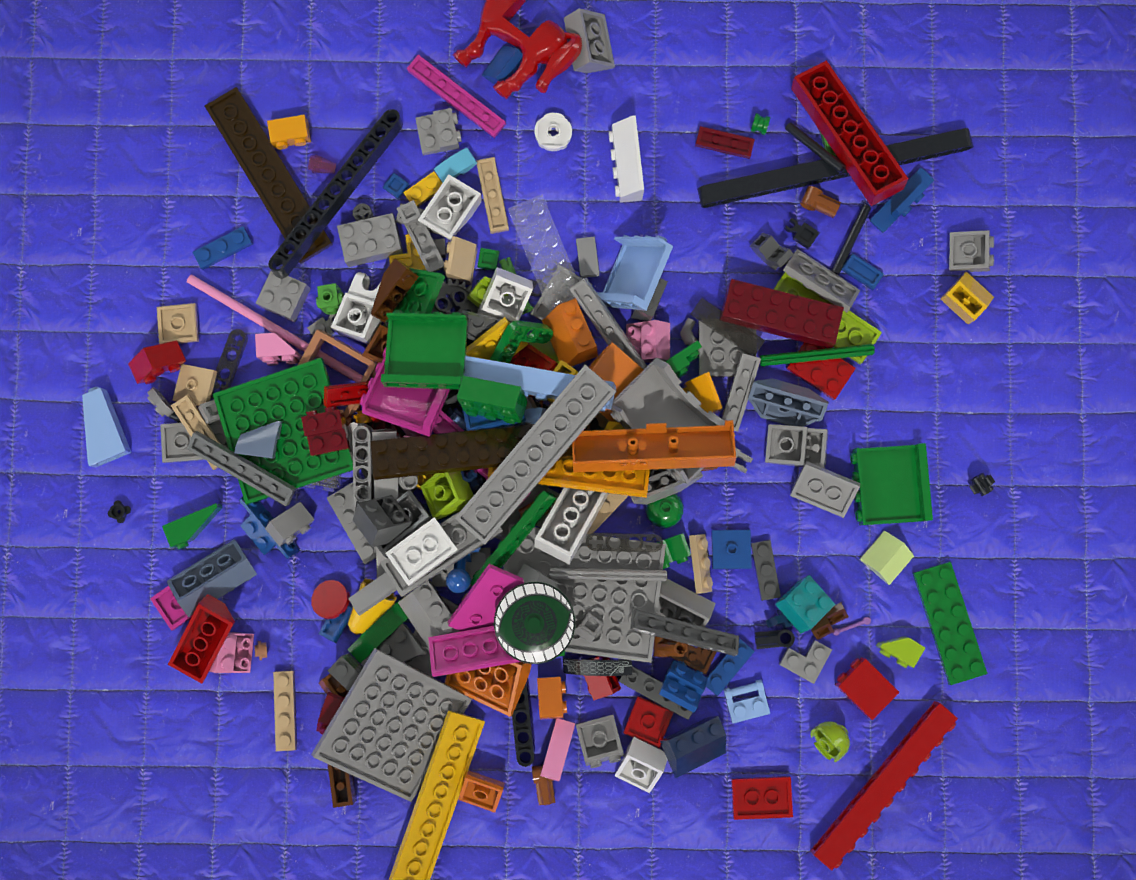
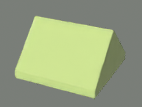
[859,531,914,585]

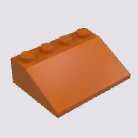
[588,342,644,429]
[445,631,532,717]

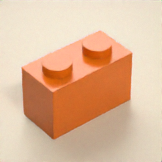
[537,677,567,720]

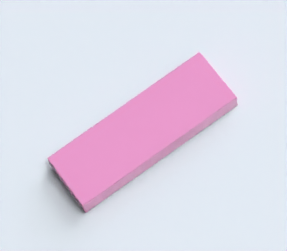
[540,718,575,782]

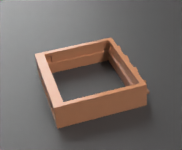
[298,329,378,427]

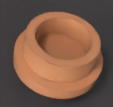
[254,641,267,661]

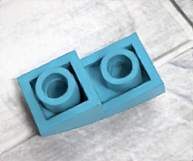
[434,148,477,183]

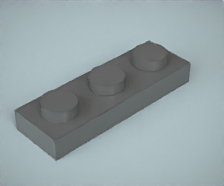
[751,540,781,601]

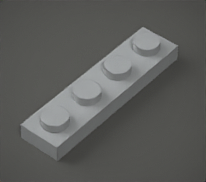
[721,353,761,432]

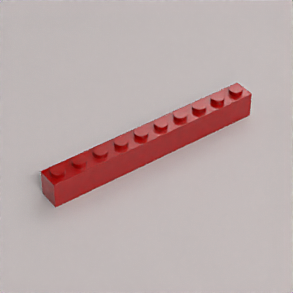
[810,701,958,871]

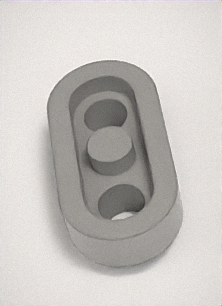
[147,387,174,417]

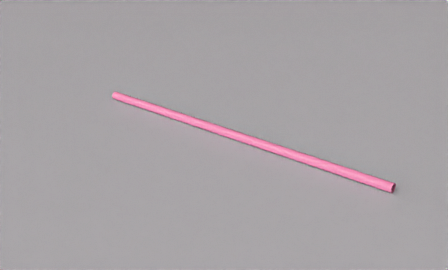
[187,274,363,383]

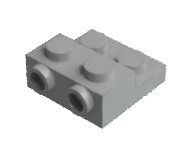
[415,108,462,156]
[949,230,994,272]
[576,715,624,768]

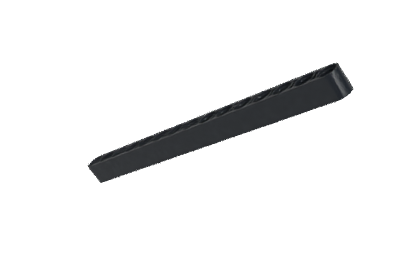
[697,128,974,208]

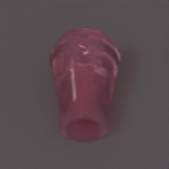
[308,155,337,174]

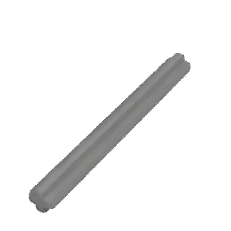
[549,568,667,581]

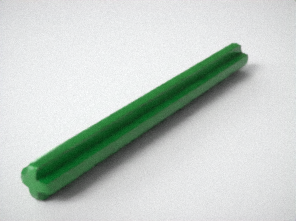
[760,344,875,366]

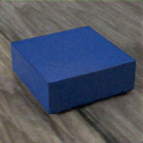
[383,173,409,200]

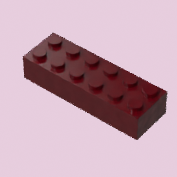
[719,279,844,348]

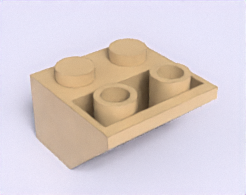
[444,236,478,285]

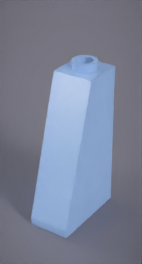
[82,387,132,468]

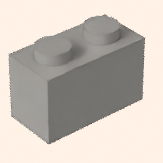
[265,502,314,547]

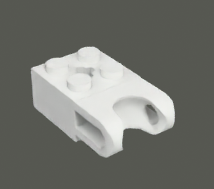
[477,267,533,322]
[331,272,382,344]

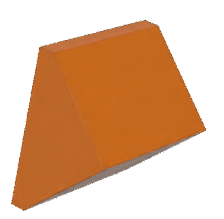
[458,770,505,813]

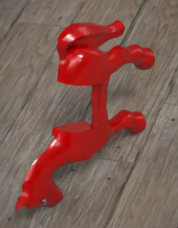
[453,0,582,100]

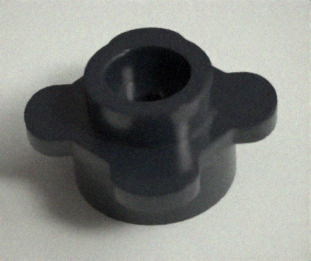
[108,500,131,523]

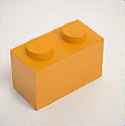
[267,115,311,149]

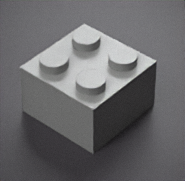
[256,271,311,322]

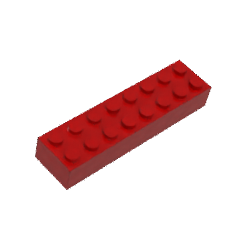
[791,60,908,206]

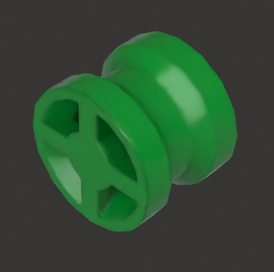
[751,113,770,135]

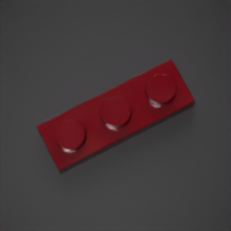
[695,126,755,159]

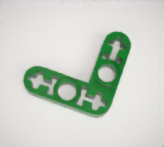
[490,320,553,363]

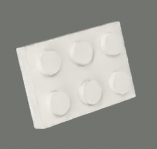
[385,517,459,586]

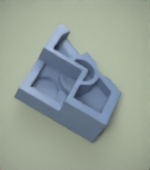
[234,421,282,458]

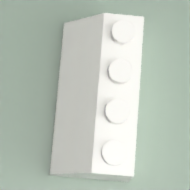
[608,115,644,203]

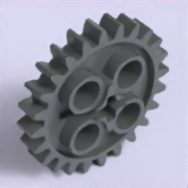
[431,279,479,314]

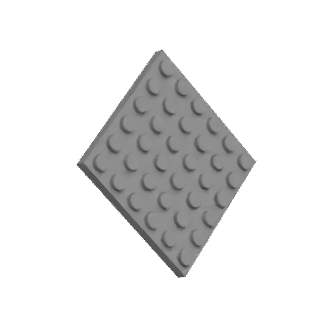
[311,648,472,802]

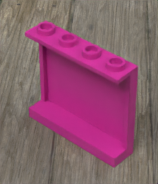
[360,347,450,437]

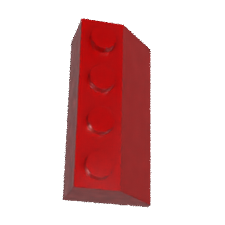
[168,594,235,684]

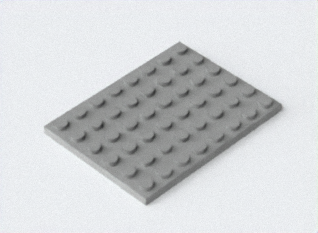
[503,524,666,663]

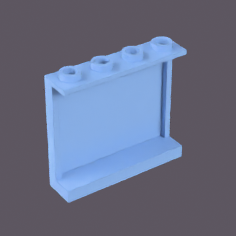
[597,235,673,311]

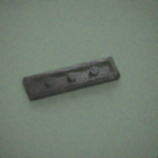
[690,298,765,356]

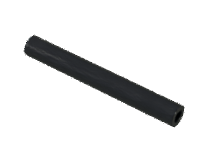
[785,122,846,173]
[831,205,871,275]

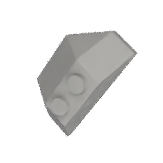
[630,469,703,505]

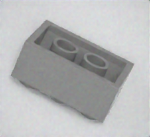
[564,8,615,73]
[657,579,716,627]
[398,580,459,648]

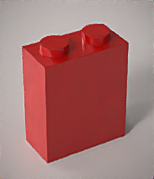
[835,657,900,720]

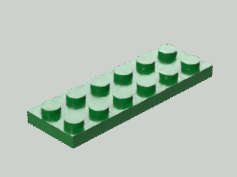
[912,562,988,685]

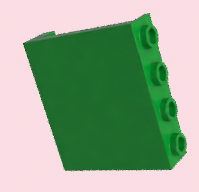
[381,310,468,389]
[850,443,933,526]

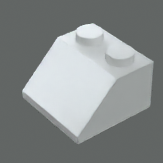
[615,737,668,793]

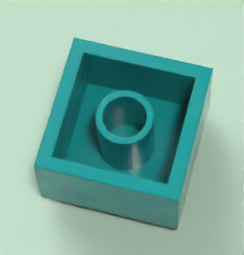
[775,575,835,634]

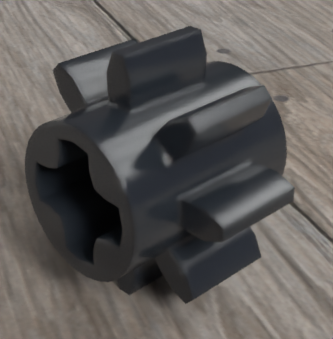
[970,473,995,496]

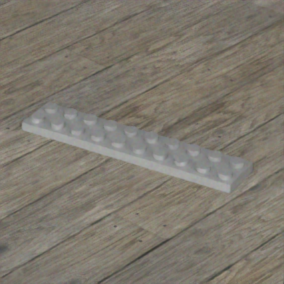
[455,365,617,545]

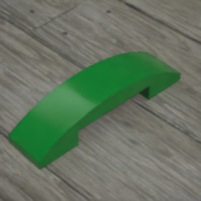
[347,596,409,664]

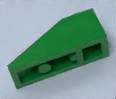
[162,503,222,550]

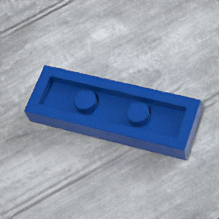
[192,226,253,270]
[706,639,755,696]

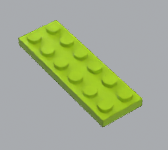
[774,272,882,364]

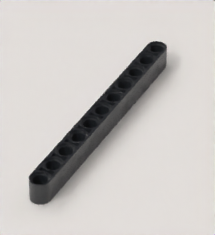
[268,109,403,279]

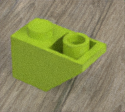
[876,637,925,668]

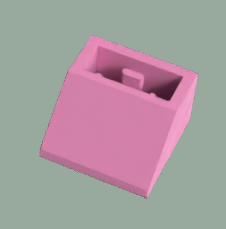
[626,320,670,363]
[255,333,302,366]
[209,632,254,673]

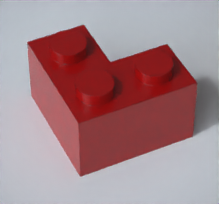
[128,340,186,384]

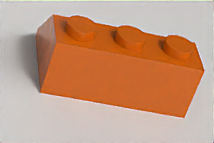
[542,298,598,367]

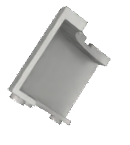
[611,357,736,485]

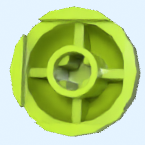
[810,721,850,762]

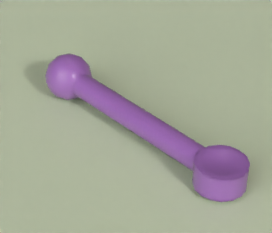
[833,617,871,636]

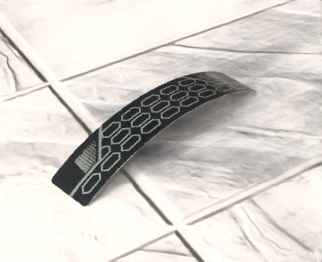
[563,658,632,676]

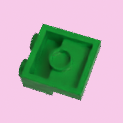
[665,340,702,378]

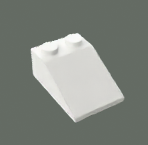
[418,175,481,241]

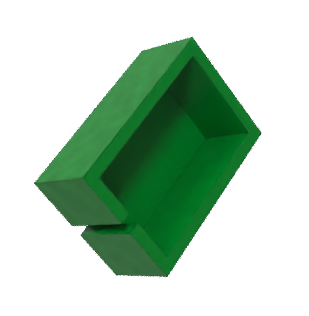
[457,376,527,424]

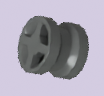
[353,203,374,221]

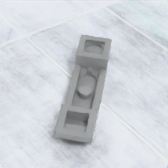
[397,200,444,272]

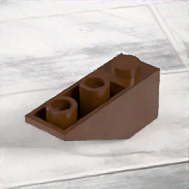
[371,258,419,323]

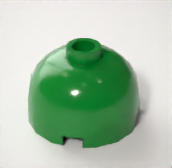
[645,494,684,528]

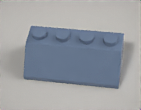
[167,539,257,617]

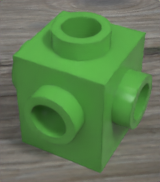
[316,283,344,315]

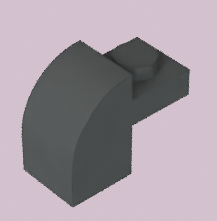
[750,233,793,270]

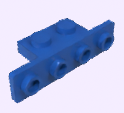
[870,168,934,233]
[239,497,300,559]

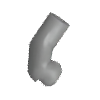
[680,318,697,346]

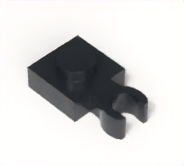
[784,218,820,249]

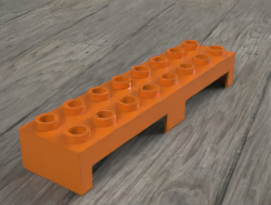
[572,420,736,472]

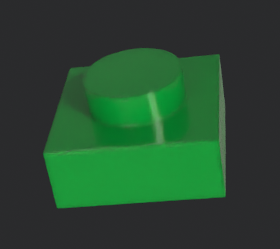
[477,248,500,271]

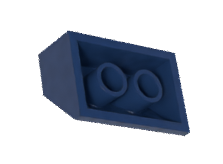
[660,716,726,778]

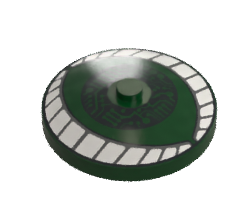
[494,582,575,664]

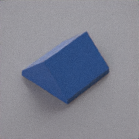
[482,45,523,96]

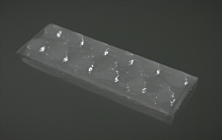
[508,194,578,311]

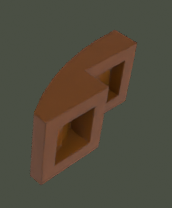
[811,602,849,640]

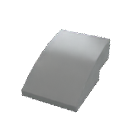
[765,424,828,468]

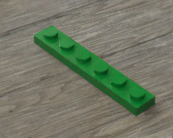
[471,490,557,586]

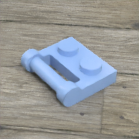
[723,679,770,723]

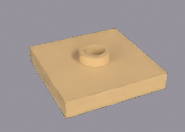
[157,303,199,344]
[172,364,217,407]

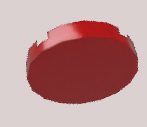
[311,580,350,619]

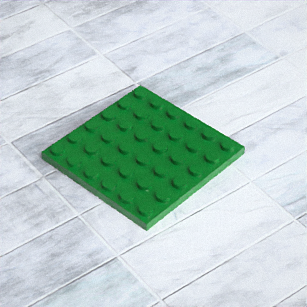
[213,358,353,505]

